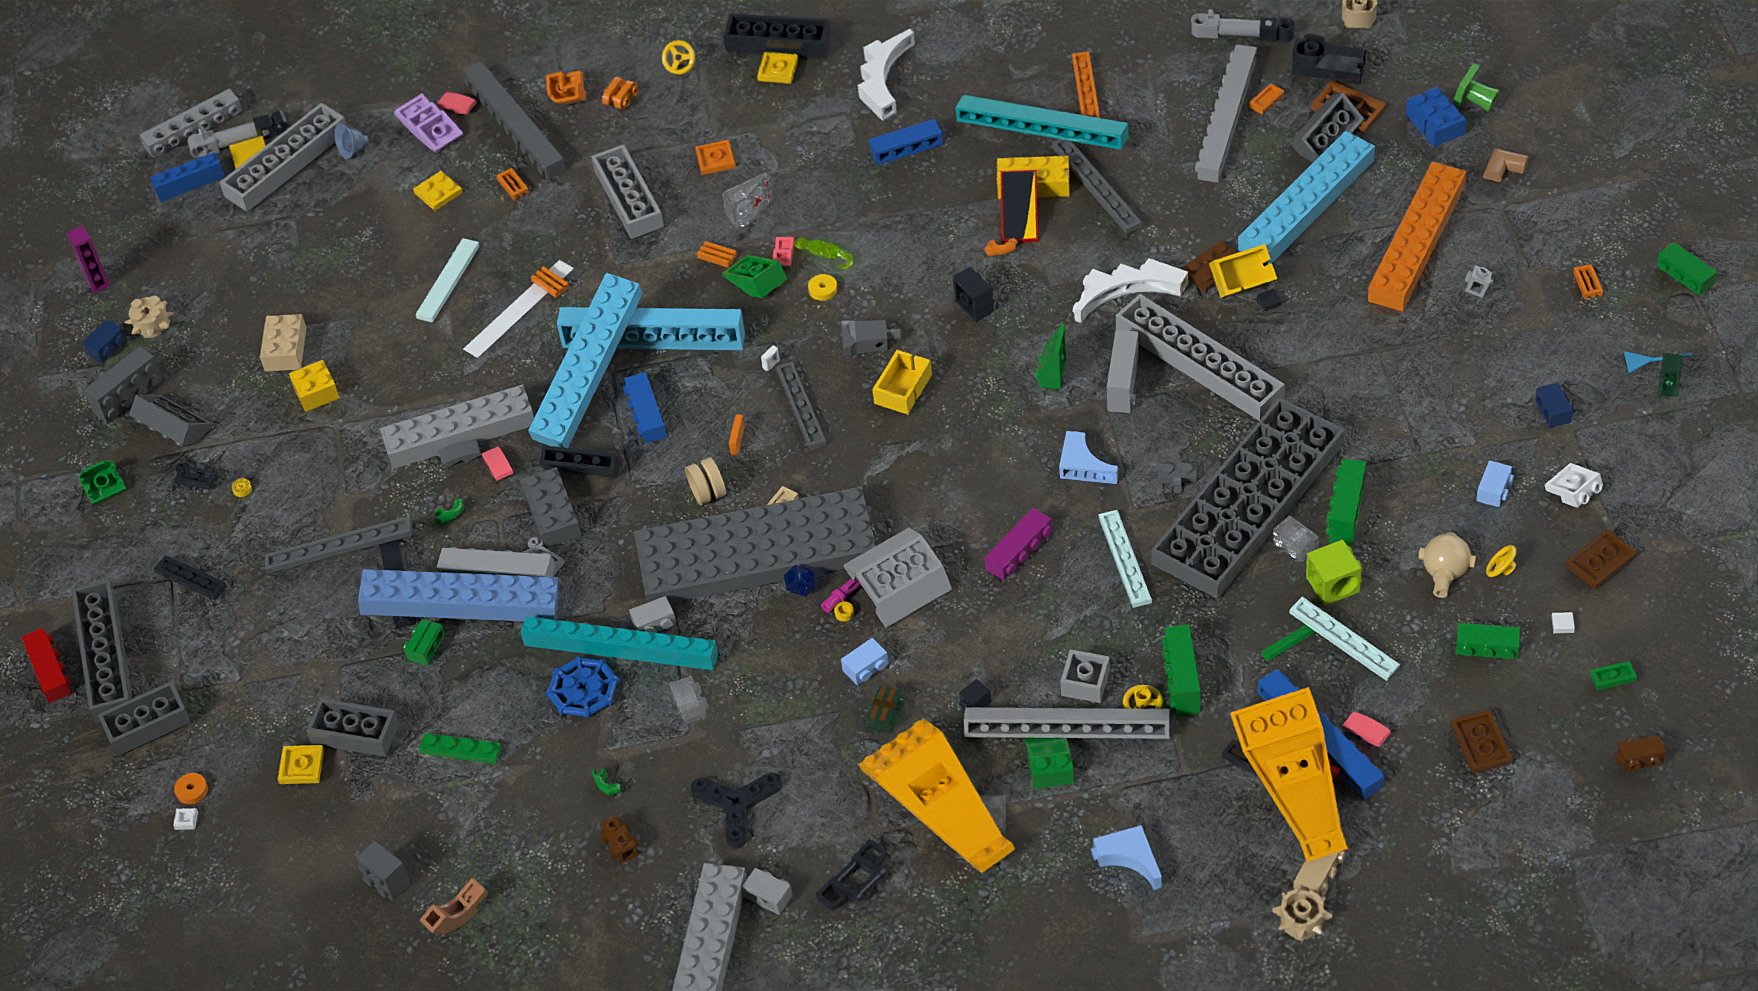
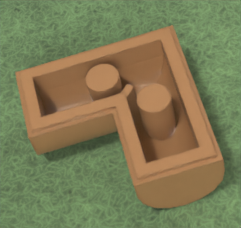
[1483,148,1529,182]

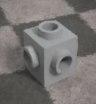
[1465,265,1493,298]

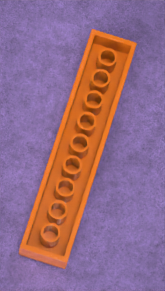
[1368,162,1466,312]

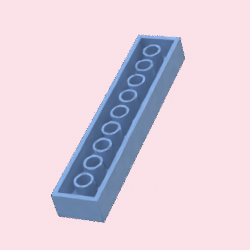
[358,569,559,621]

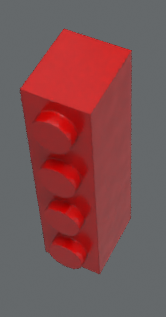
[21,628,72,703]

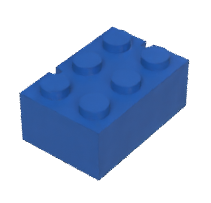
[1406,87,1466,147]

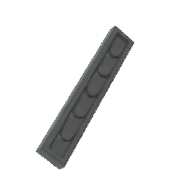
[776,362,827,451]

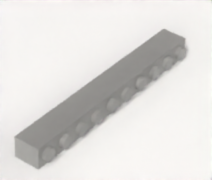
[1195,45,1257,183]
[964,708,1170,739]

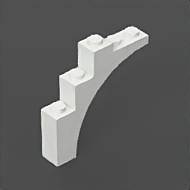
[858,29,915,121]
[1073,258,1188,323]

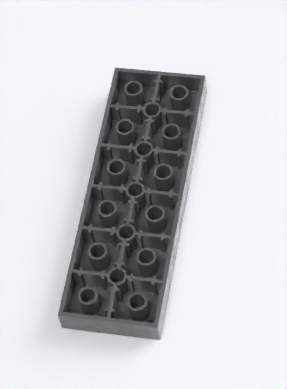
[1151,398,1345,599]
[634,487,875,603]

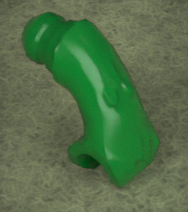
[435,498,465,525]
[592,767,622,796]

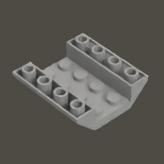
[843,528,952,628]

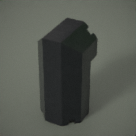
[1292,33,1367,84]

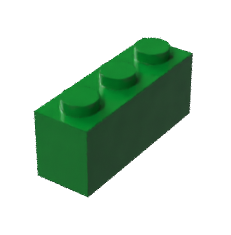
[1657,242,1717,296]
[1456,623,1520,659]

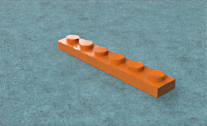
[1072,52,1100,118]

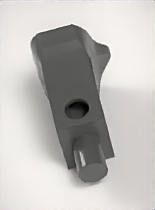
[841,320,901,357]

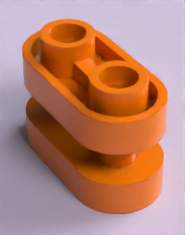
[602,77,638,110]

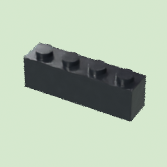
[539,445,620,478]

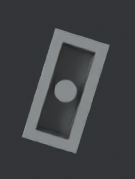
[629,596,676,633]
[742,868,793,915]

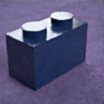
[82,320,127,363]
[1535,383,1574,428]

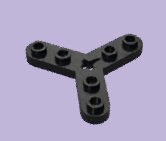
[691,773,782,849]

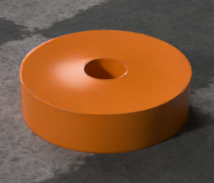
[174,773,208,804]

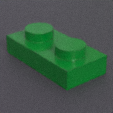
[1590,661,1637,691]

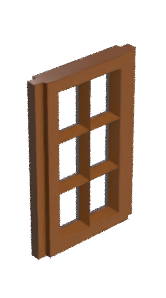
[1310,81,1387,132]

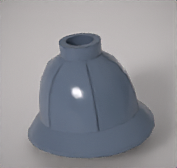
[335,124,368,159]

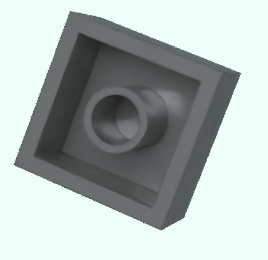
[356,841,411,901]

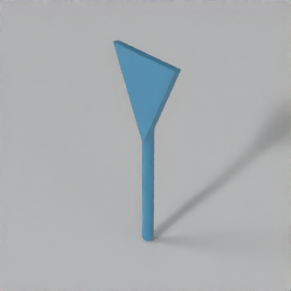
[1624,351,1691,374]

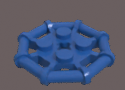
[546,656,620,718]

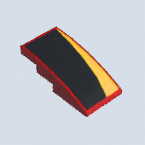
[1001,170,1038,243]

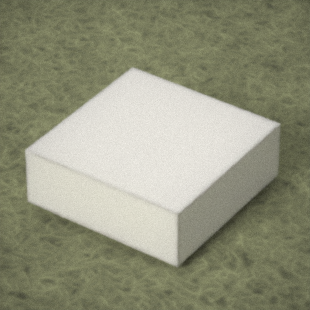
[761,346,780,371]
[1551,612,1575,633]
[174,808,198,830]

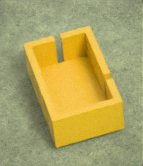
[1209,244,1277,298]
[873,350,932,414]

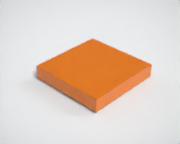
[695,140,736,175]

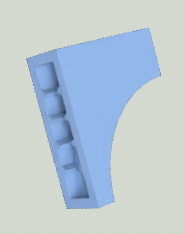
[1059,431,1118,484]
[1091,825,1162,890]

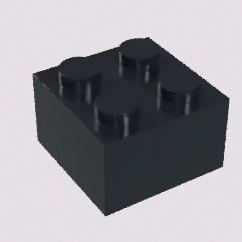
[953,266,994,322]

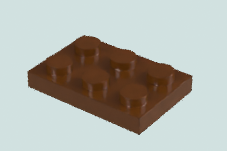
[1181,240,1237,293]
[1565,529,1637,590]
[1450,710,1513,774]

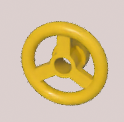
[662,40,695,75]
[1486,545,1517,577]
[1123,685,1163,709]

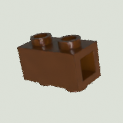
[1614,735,1666,772]
[599,815,639,865]

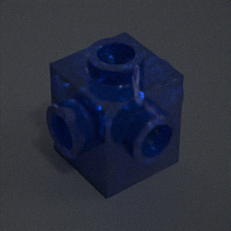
[783,564,817,597]

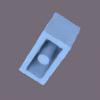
[1477,460,1514,507]
[841,638,889,685]

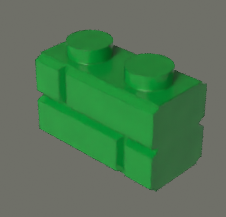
[404,619,445,666]

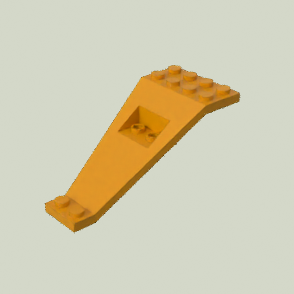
[1230,687,1348,862]
[858,719,1015,873]

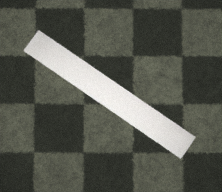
[463,260,574,358]

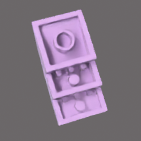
[394,94,463,152]

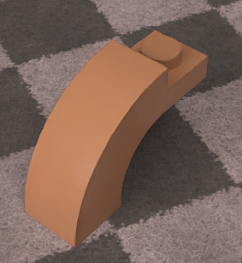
[420,878,489,934]

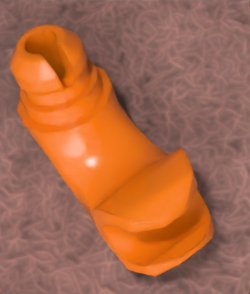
[985,238,1017,256]

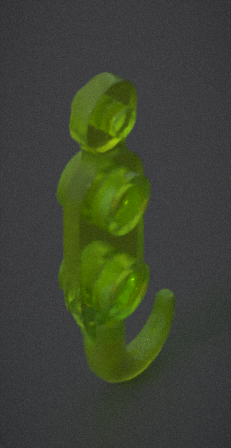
[795,237,853,269]

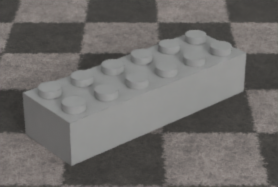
[591,145,664,239]

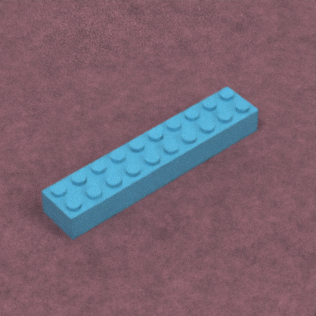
[1238,131,1375,266]
[528,273,643,448]
[557,307,745,350]

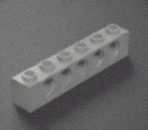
[140,89,243,158]

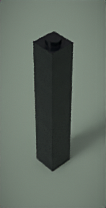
[379,539,416,628]

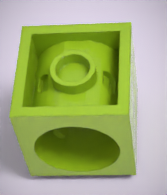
[1306,540,1363,606]

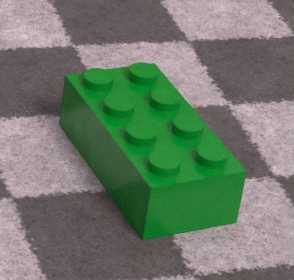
[1326,459,1366,546]
[1162,625,1200,716]

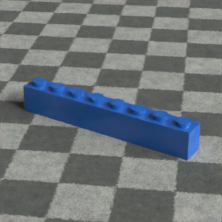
[1258,669,1384,800]

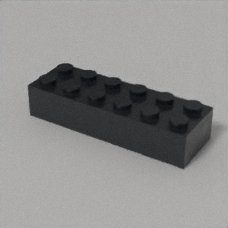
[723,13,831,58]

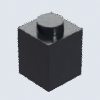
[959,679,991,711]

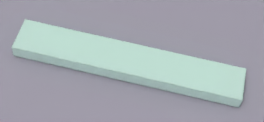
[416,238,479,323]
[1099,510,1152,608]
[1289,597,1400,681]

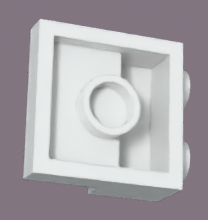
[1545,463,1603,508]

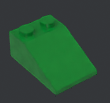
[722,255,787,298]
[1035,324,1067,389]
[1024,737,1074,789]

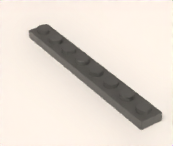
[1052,139,1142,234]
[265,516,412,573]

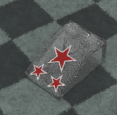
[722,171,774,230]

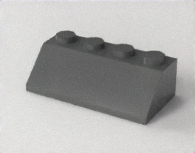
[1289,92,1364,162]
[129,395,213,447]

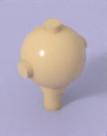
[1418,532,1476,598]

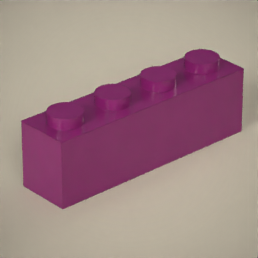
[66,226,110,294]
[984,508,1052,580]

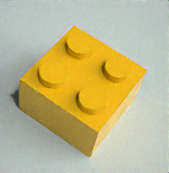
[289,360,339,412]

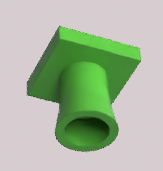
[1452,63,1500,112]

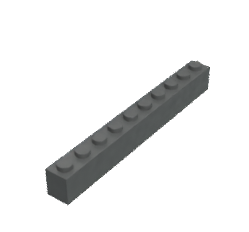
[463,62,566,179]

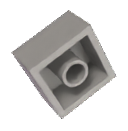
[1060,650,1110,703]

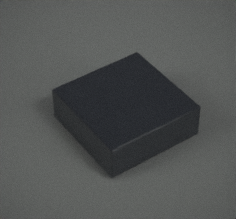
[1257,289,1282,311]

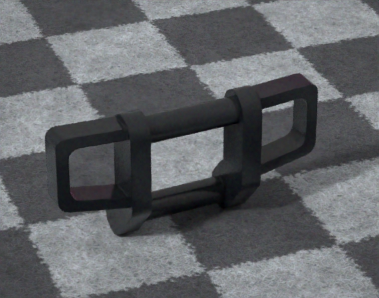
[816,839,887,911]

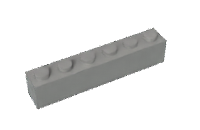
[436,547,556,577]

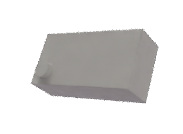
[1107,330,1139,413]

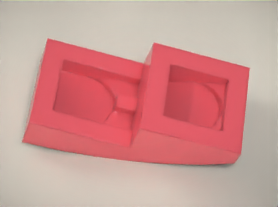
[437,92,476,114]
[773,237,795,267]
[481,447,513,481]
[1342,712,1391,747]

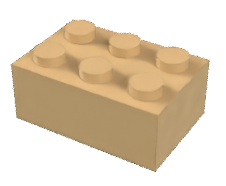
[260,314,307,371]

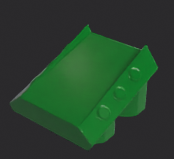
[78,461,127,505]

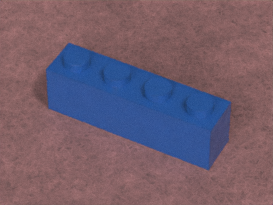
[869,119,943,165]
[150,152,225,202]
[623,372,667,444]

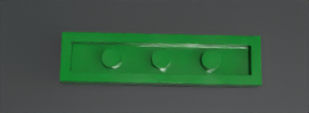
[418,733,502,764]

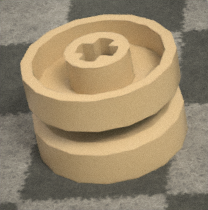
[685,457,726,505]

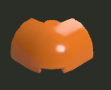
[546,71,586,105]

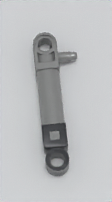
[1191,9,1295,42]
[188,110,291,158]

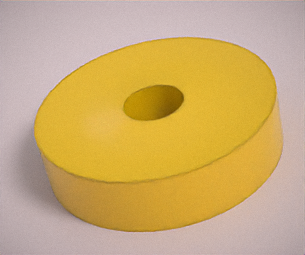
[808,274,837,301]

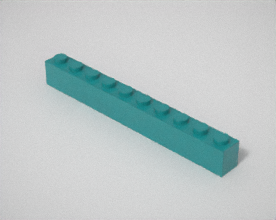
[956,95,1128,150]
[521,616,718,670]

